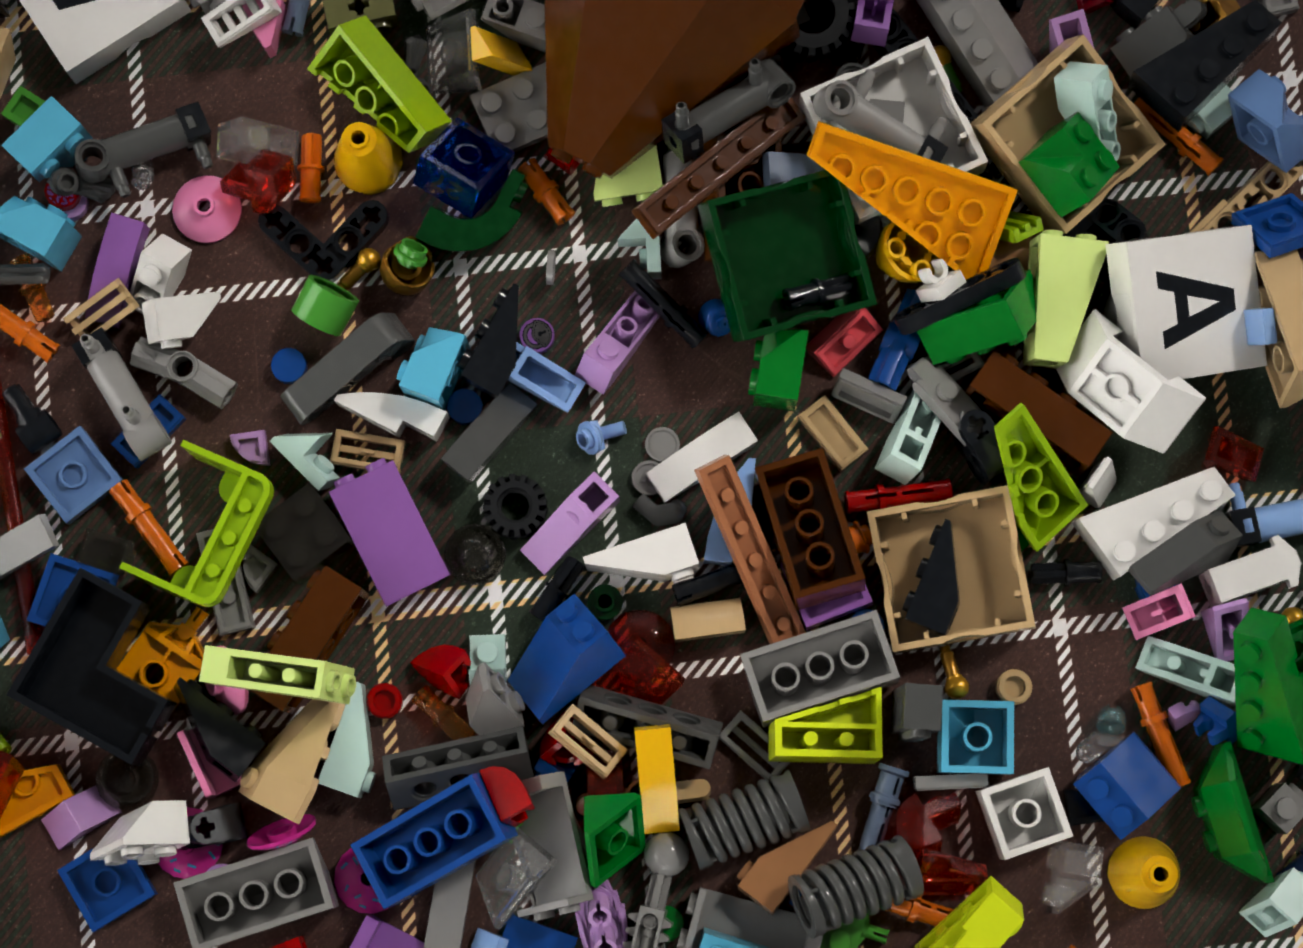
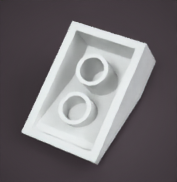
[583,523,699,584]

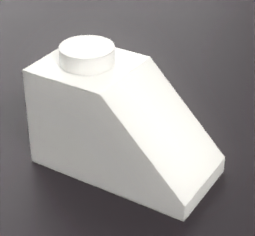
[142,291,221,349]

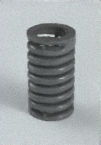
[678,769,811,871]
[788,835,924,938]

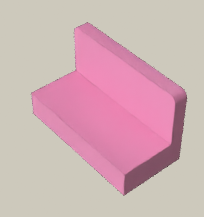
[177,729,242,798]

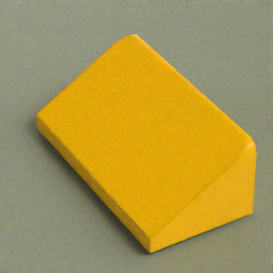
[470,26,533,76]

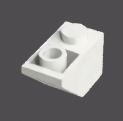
[127,233,192,314]

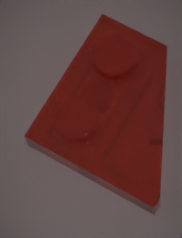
[591,632,685,705]
[917,849,988,895]

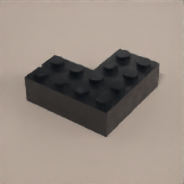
[6,568,177,767]

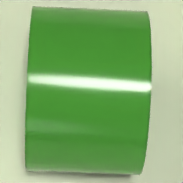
[291,275,359,336]

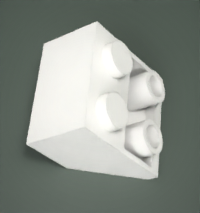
[90,800,190,866]

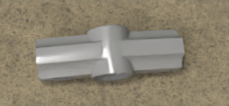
[130,337,238,409]

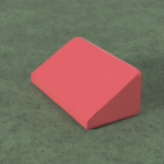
[806,308,883,377]

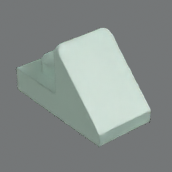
[618,218,661,279]
[270,433,340,491]
[468,634,507,685]

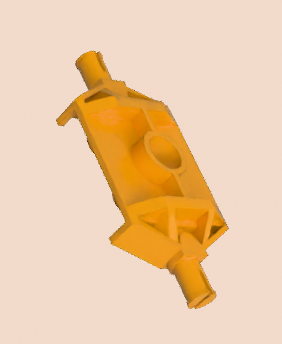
[116,606,209,727]

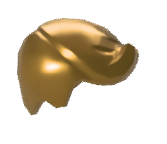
[380,236,435,296]

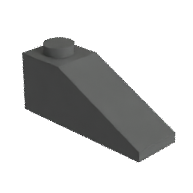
[1128,510,1243,596]

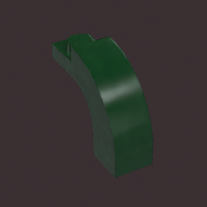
[415,169,529,251]

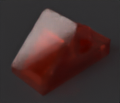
[1201,426,1264,482]

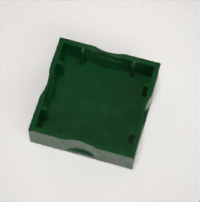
[697,170,877,342]

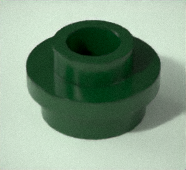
[587,584,623,620]

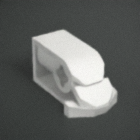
[1199,535,1302,607]

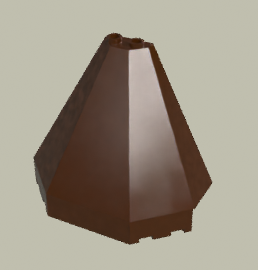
[545,0,805,179]

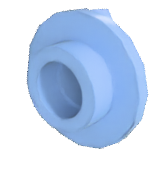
[576,420,627,455]

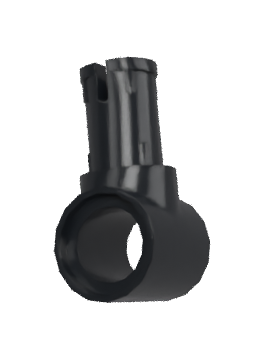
[2,384,63,455]

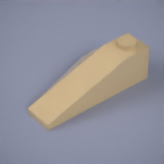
[238,699,346,824]

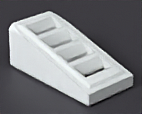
[201,0,282,48]

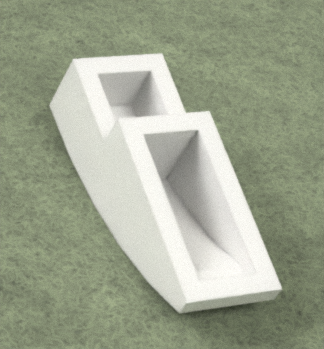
[334,392,450,442]
[646,412,758,504]

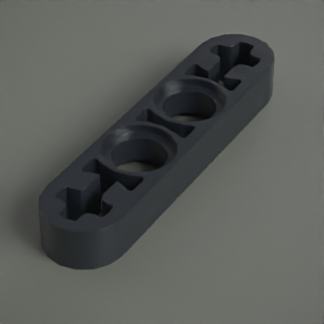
[893,258,1027,335]

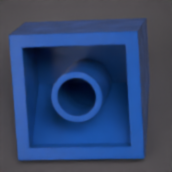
[1073,731,1181,840]

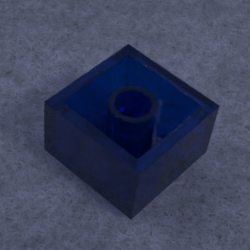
[413,117,515,219]

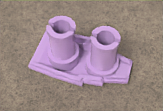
[575,878,628,948]

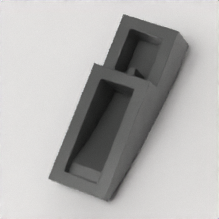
[441,383,538,484]

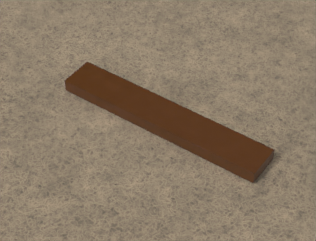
[631,98,806,239]

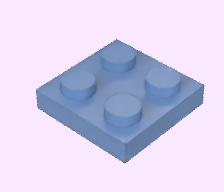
[24,426,124,525]

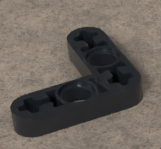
[258,200,389,283]

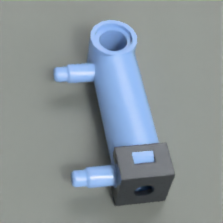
[1225,482,1303,549]

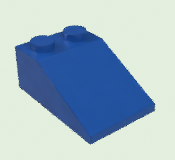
[507,593,626,724]

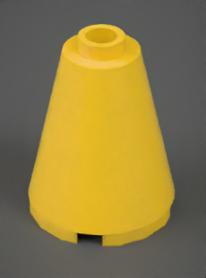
[334,122,403,195]
[1107,836,1180,909]

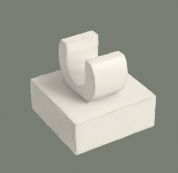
[915,259,967,303]

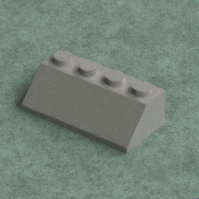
[916,0,1038,108]
[740,610,900,728]
[173,837,339,948]

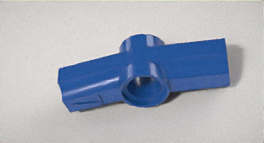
[868,288,921,391]

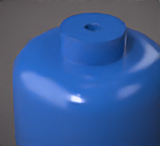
[698,299,731,337]

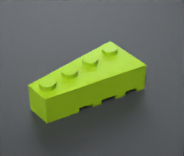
[307,15,452,153]

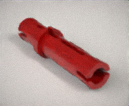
[844,479,953,514]

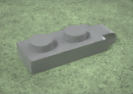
[907,357,984,446]

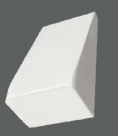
[1079,457,1117,508]

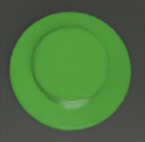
[393,238,428,269]

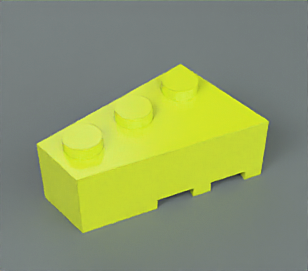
[768,686,883,764]
[915,876,1024,948]

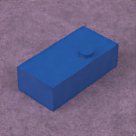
[350,772,519,909]

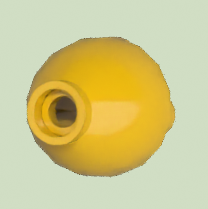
[876,221,939,283]

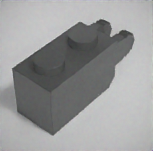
[1110,0,1208,78]

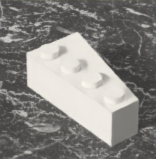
[1072,466,1235,581]

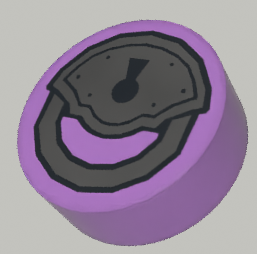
[520,318,555,354]

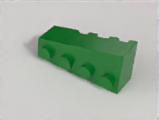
[1233,607,1303,765]

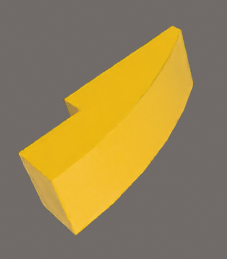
[634,724,680,834]

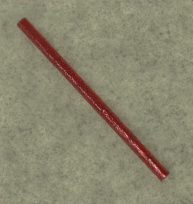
[0,378,42,655]

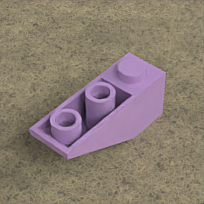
[575,291,660,395]
[520,471,620,575]

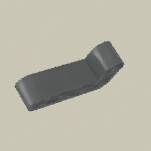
[280,313,416,426]

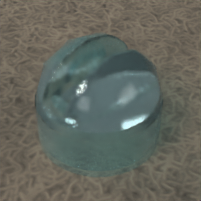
[1096,705,1126,735]

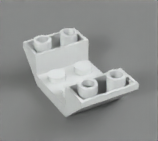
[1056,309,1206,453]

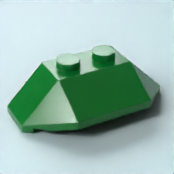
[1191,741,1275,884]

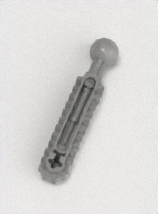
[623,832,689,948]

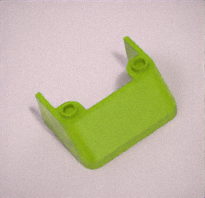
[119,440,274,607]

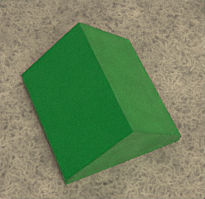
[584,792,646,888]

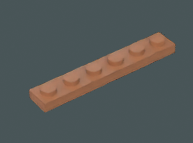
[694,455,806,644]

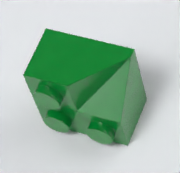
[1018,112,1120,218]
[748,329,809,412]

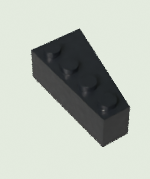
[1127,0,1282,132]

